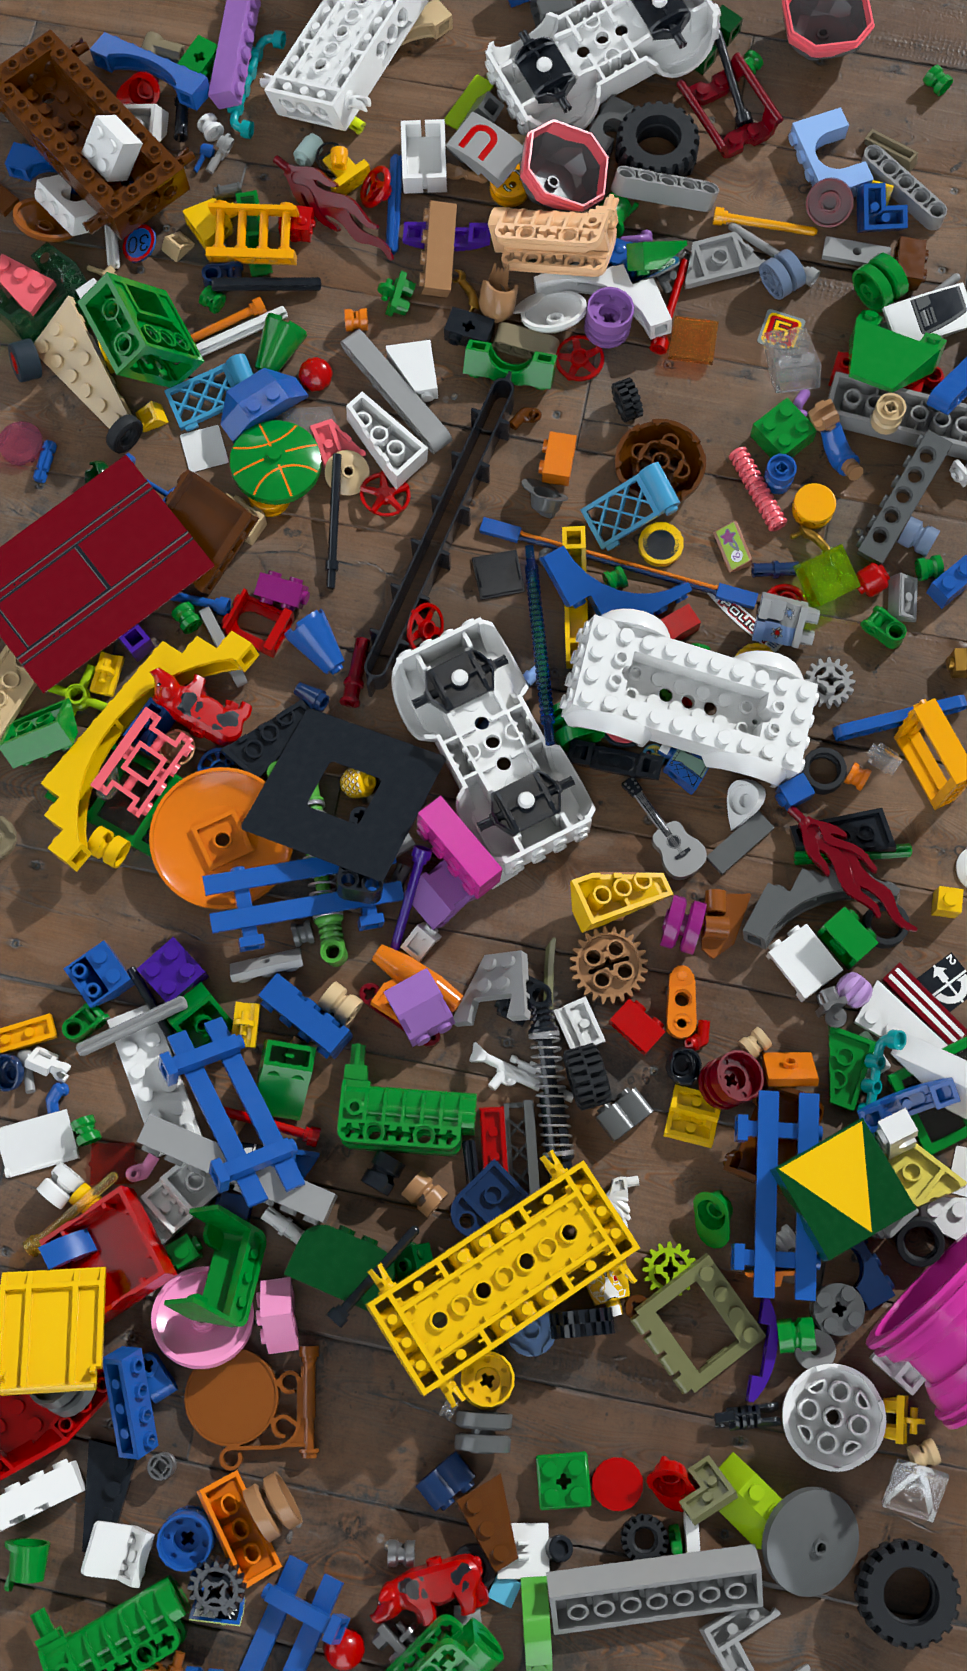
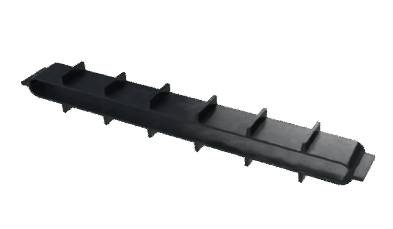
[364,371,514,697]

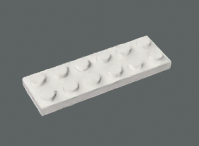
[107,1005,203,1157]

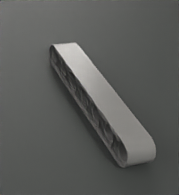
[341,329,452,454]

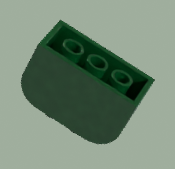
[284,1225,397,1312]

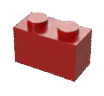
[609,998,666,1056]

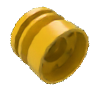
[461,1351,515,1410]

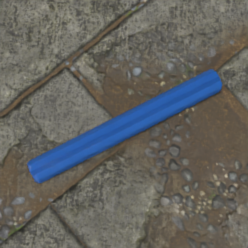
[386,154,402,255]

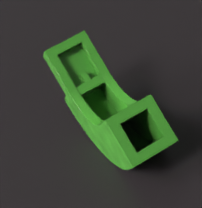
[521,1576,553,1671]

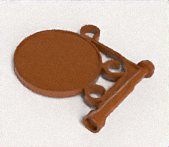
[184,1346,319,1471]

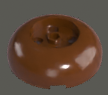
[615,419,706,505]

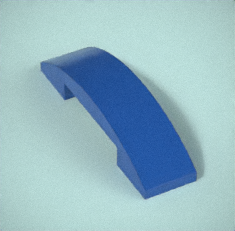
[857,1077,961,1133]

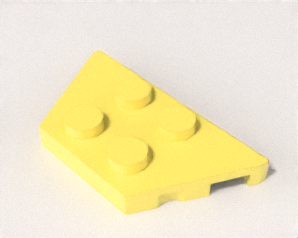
[885,1143,967,1208]

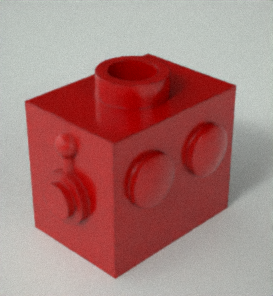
[278,205,316,243]

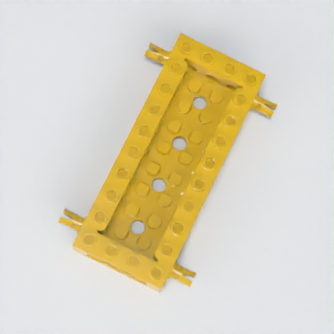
[365,1150,640,1408]

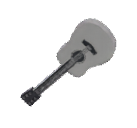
[621,776,707,880]

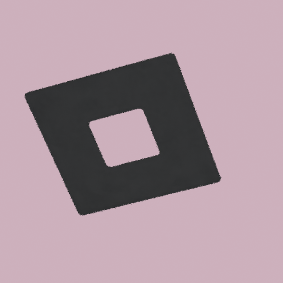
[241,709,446,881]

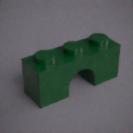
[694,4,743,75]

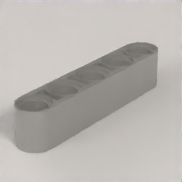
[861,145,947,231]
[611,166,719,212]

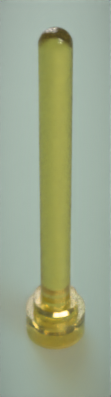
[23,1172,118,1257]

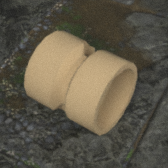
[870,393,906,435]
[318,981,364,1027]

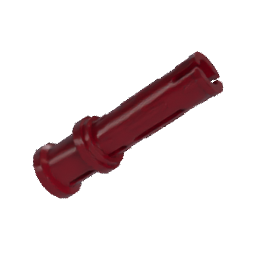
[339,637,370,708]

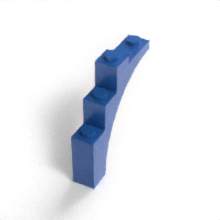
[539,545,692,616]

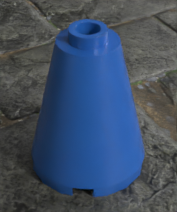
[284,609,345,675]

